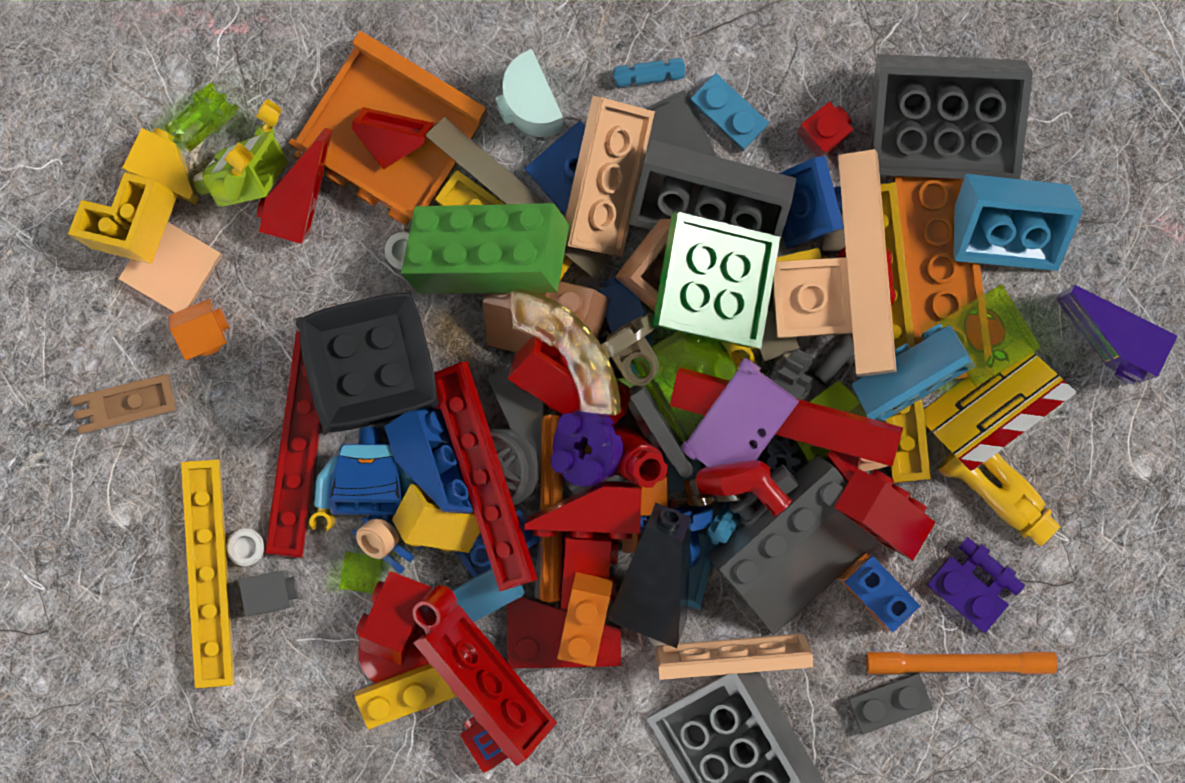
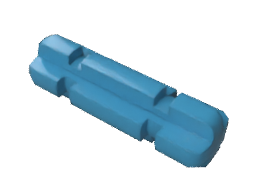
[613,58,686,88]
[707,501,741,545]

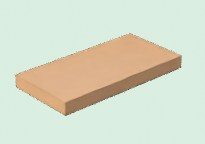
[565,96,655,257]
[655,633,813,680]

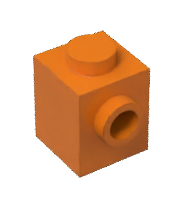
[169,298,230,361]

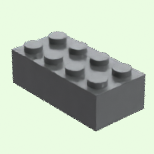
[629,139,797,243]

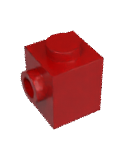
[797,101,853,157]

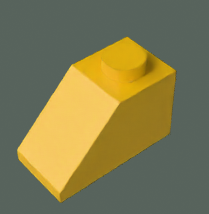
[122,127,199,205]

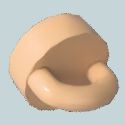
[356,519,399,559]

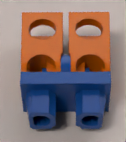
[837,553,921,633]

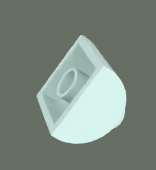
[495,49,564,137]

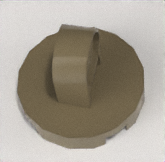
[586,311,659,386]

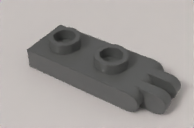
[627,385,693,478]

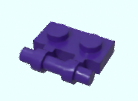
[925,536,1025,634]

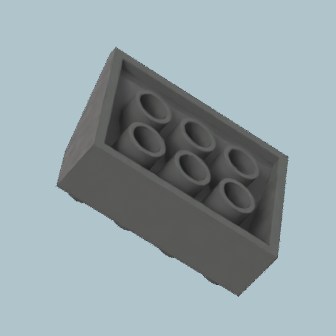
[871,54,1033,179]
[705,455,878,635]
[647,672,824,783]

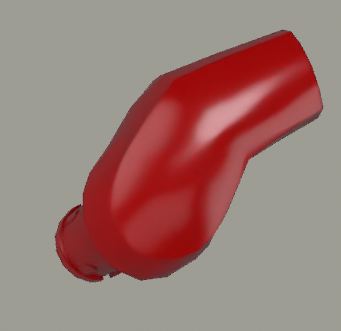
[696,460,792,517]

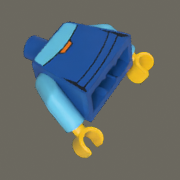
[309,427,418,532]

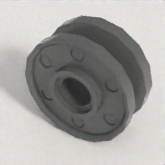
[458,428,539,505]

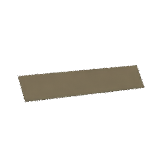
[425,117,611,279]

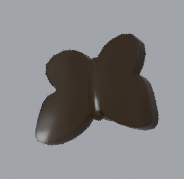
[668,478,744,509]

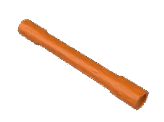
[866,652,1057,674]

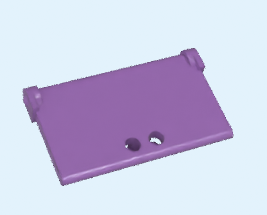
[680,359,799,467]

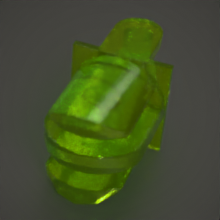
[164,82,240,153]

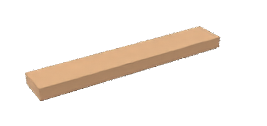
[838,149,897,377]

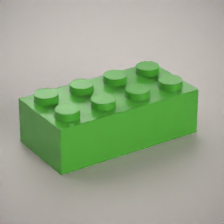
[401,203,569,294]

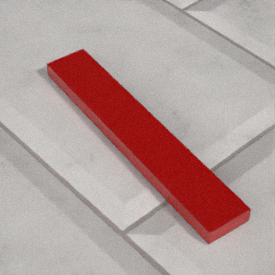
[265,331,322,558]
[434,361,538,592]
[669,367,903,467]

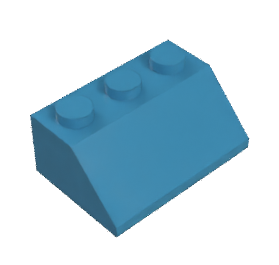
[953,174,1083,271]
[852,324,976,422]

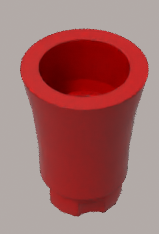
[613,425,667,488]

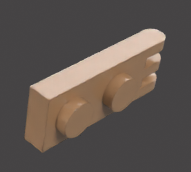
[70,374,178,435]

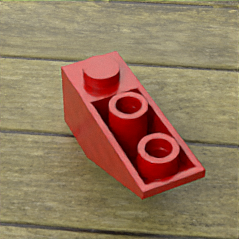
[524,481,642,540]

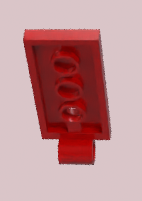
[413,585,557,767]

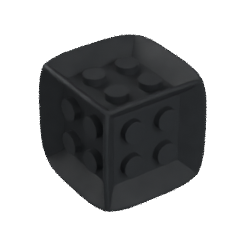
[296,291,439,435]

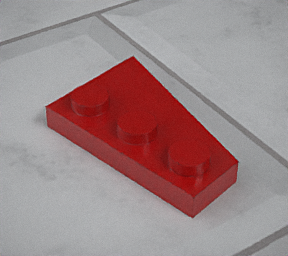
[507,597,621,668]

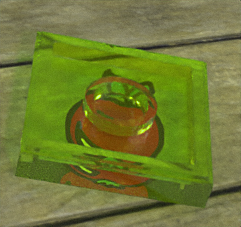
[936,284,1041,387]

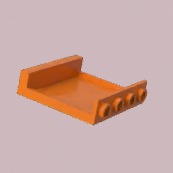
[288,30,488,226]

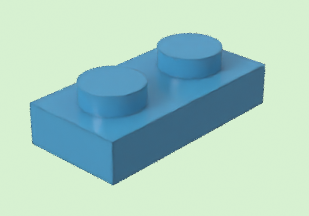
[690,73,769,152]

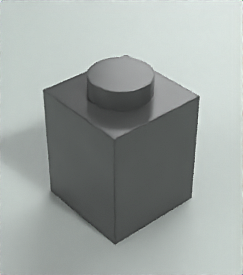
[238,570,299,617]

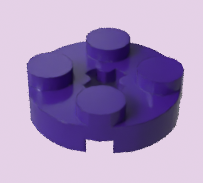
[551,410,623,486]

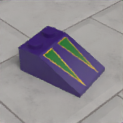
[1057,285,1178,385]

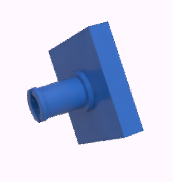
[524,120,585,217]
[779,156,844,249]

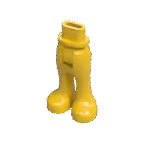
[937,452,1061,547]

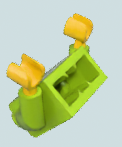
[194,99,288,207]

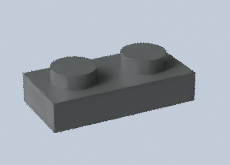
[848,673,933,735]

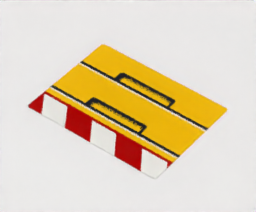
[924,339,1076,471]

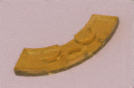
[511,289,621,415]

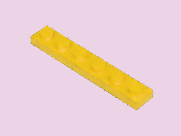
[181,459,235,688]

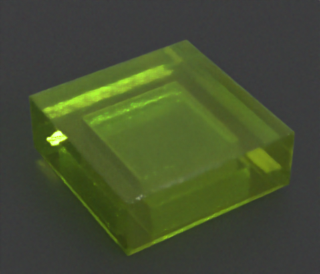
[339,551,383,594]

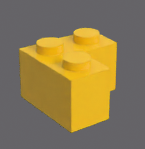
[68,172,177,264]

